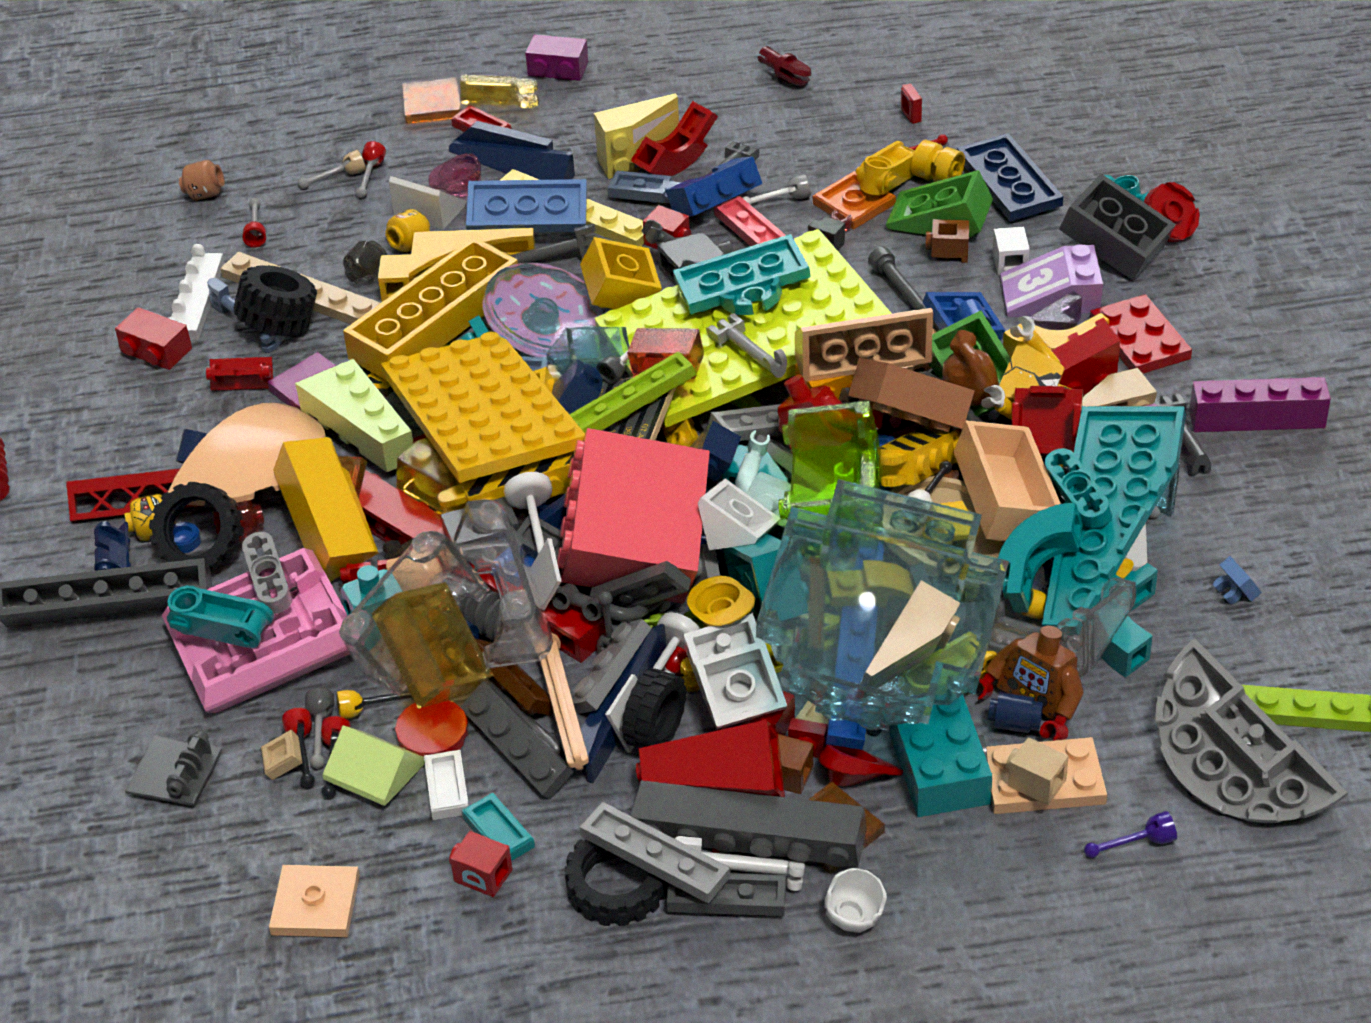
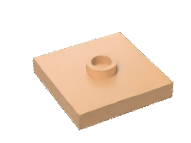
[269,865,360,937]

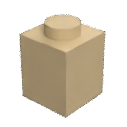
[1006,737,1069,805]

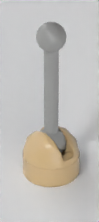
[298,150,366,189]

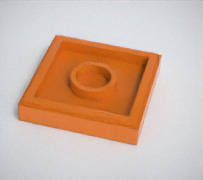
[813,171,896,230]

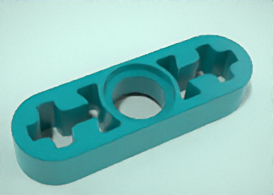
[1045,448,1111,528]

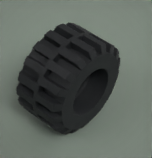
[233,265,317,336]

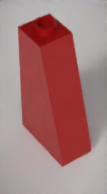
[636,719,785,797]

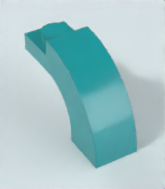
[997,502,1083,613]

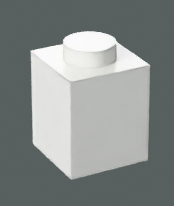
[992,227,1030,275]

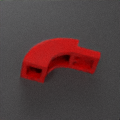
[630,101,718,176]

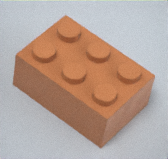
[848,357,975,432]

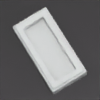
[424,750,469,820]

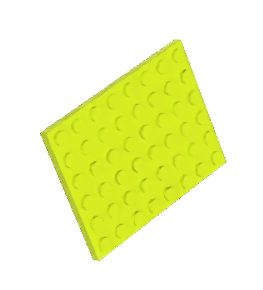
[594,229,892,428]

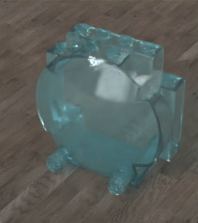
[756,479,1009,731]

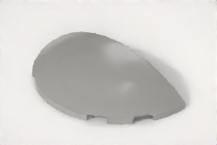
[1155,638,1348,823]

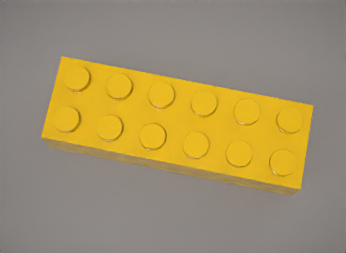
[343,237,519,381]

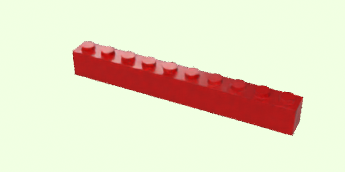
[350,466,605,663]

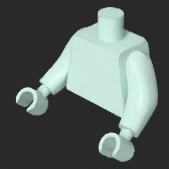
[735,430,853,528]

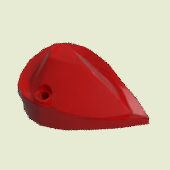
[818,744,903,786]

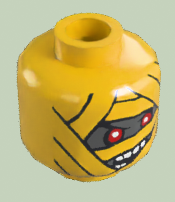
[124,494,176,541]

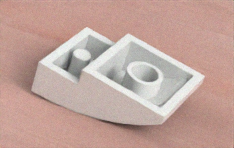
[683,613,787,730]

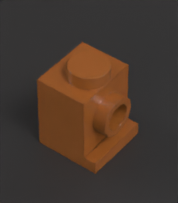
[926,219,969,263]

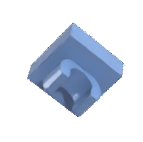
[1213,556,1262,605]

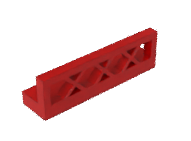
[66,469,203,522]

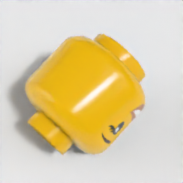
[385,209,430,252]

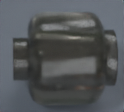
[343,240,387,285]

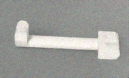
[675,836,805,891]

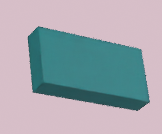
[462,793,535,861]

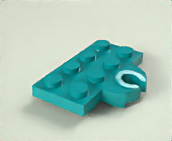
[673,234,811,315]

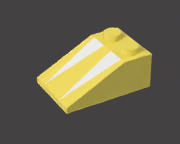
[594,93,679,179]

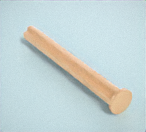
[532,633,589,770]

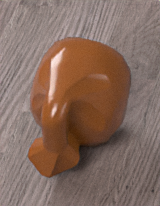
[942,330,999,407]

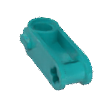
[167,585,274,648]

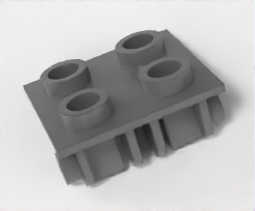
[125,730,222,806]

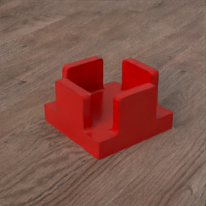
[1012,386,1083,456]

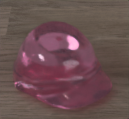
[428,153,481,196]

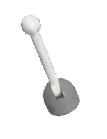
[742,174,811,205]

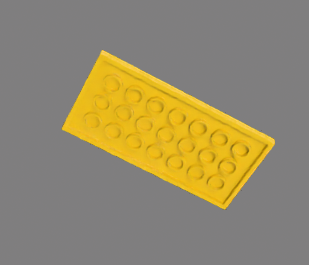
[381,332,585,483]

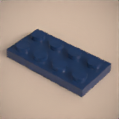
[957,133,1064,221]

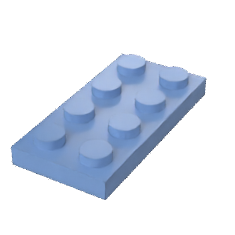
[466,179,587,232]

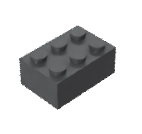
[1059,174,1176,281]

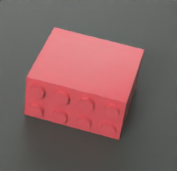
[557,428,710,604]

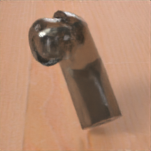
[382,539,418,560]

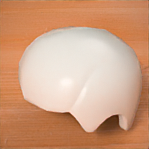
[824,868,887,933]

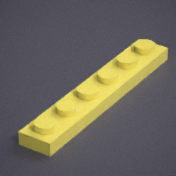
[500,169,644,246]

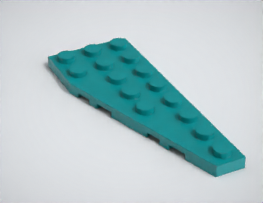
[1042,406,1186,634]

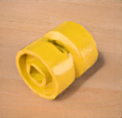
[911,139,965,182]

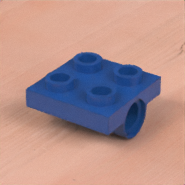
[923,292,1005,340]

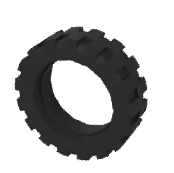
[149,482,244,572]
[564,839,668,926]

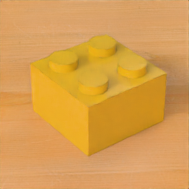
[580,237,662,309]

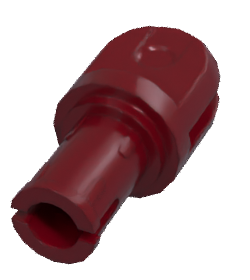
[758,46,812,86]

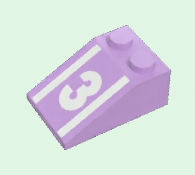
[1000,244,1103,317]

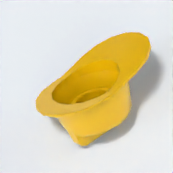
[687,576,755,627]

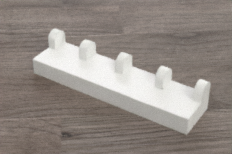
[168,244,225,340]

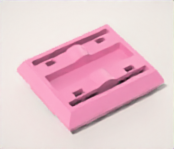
[162,548,361,713]

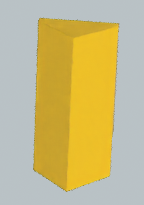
[273,437,379,582]

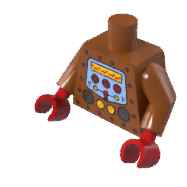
[967,625,1084,741]

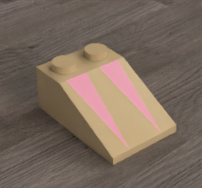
[856,580,961,697]

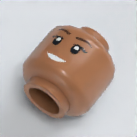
[179,160,225,201]

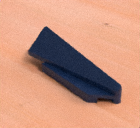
[449,121,575,180]
[581,624,666,784]

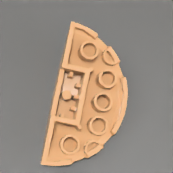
[168,403,326,506]

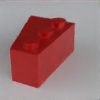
[1048,317,1121,397]

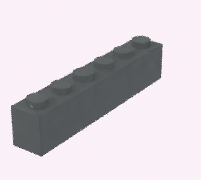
[0,558,212,627]
[631,780,867,867]

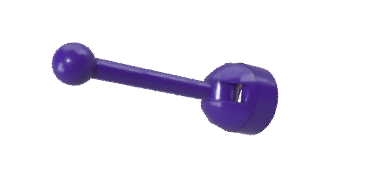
[1084,811,1177,858]

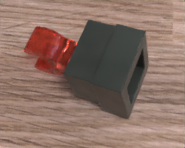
[808,210,852,252]

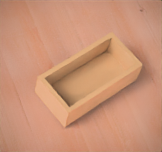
[954,420,1061,541]

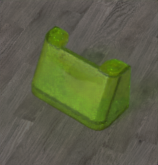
[778,400,881,542]

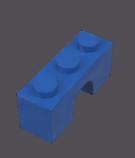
[666,156,763,216]

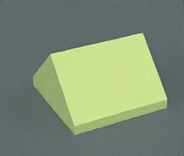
[323,725,425,806]

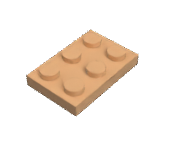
[986,737,1107,814]

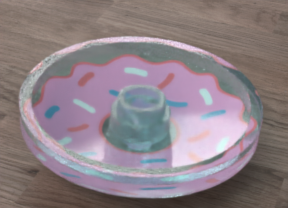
[483,263,605,360]

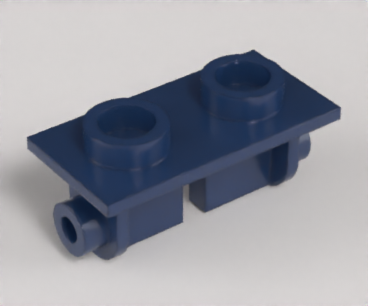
[94,521,131,571]

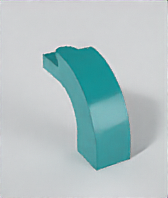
[1091,563,1158,678]

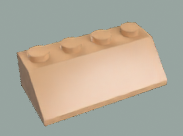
[794,308,933,382]

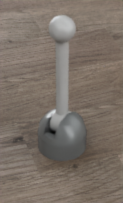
[305,688,334,769]

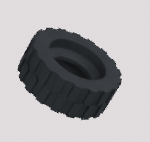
[622,668,686,748]

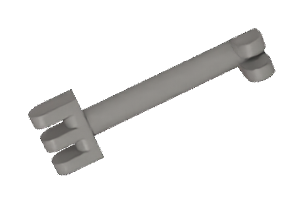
[706,313,787,378]

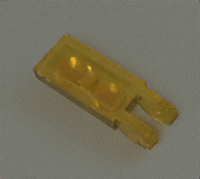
[460,75,539,108]

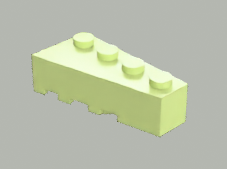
[295,359,416,472]

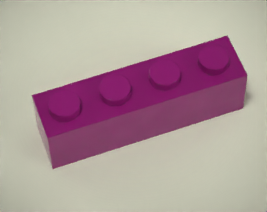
[1189,377,1331,432]

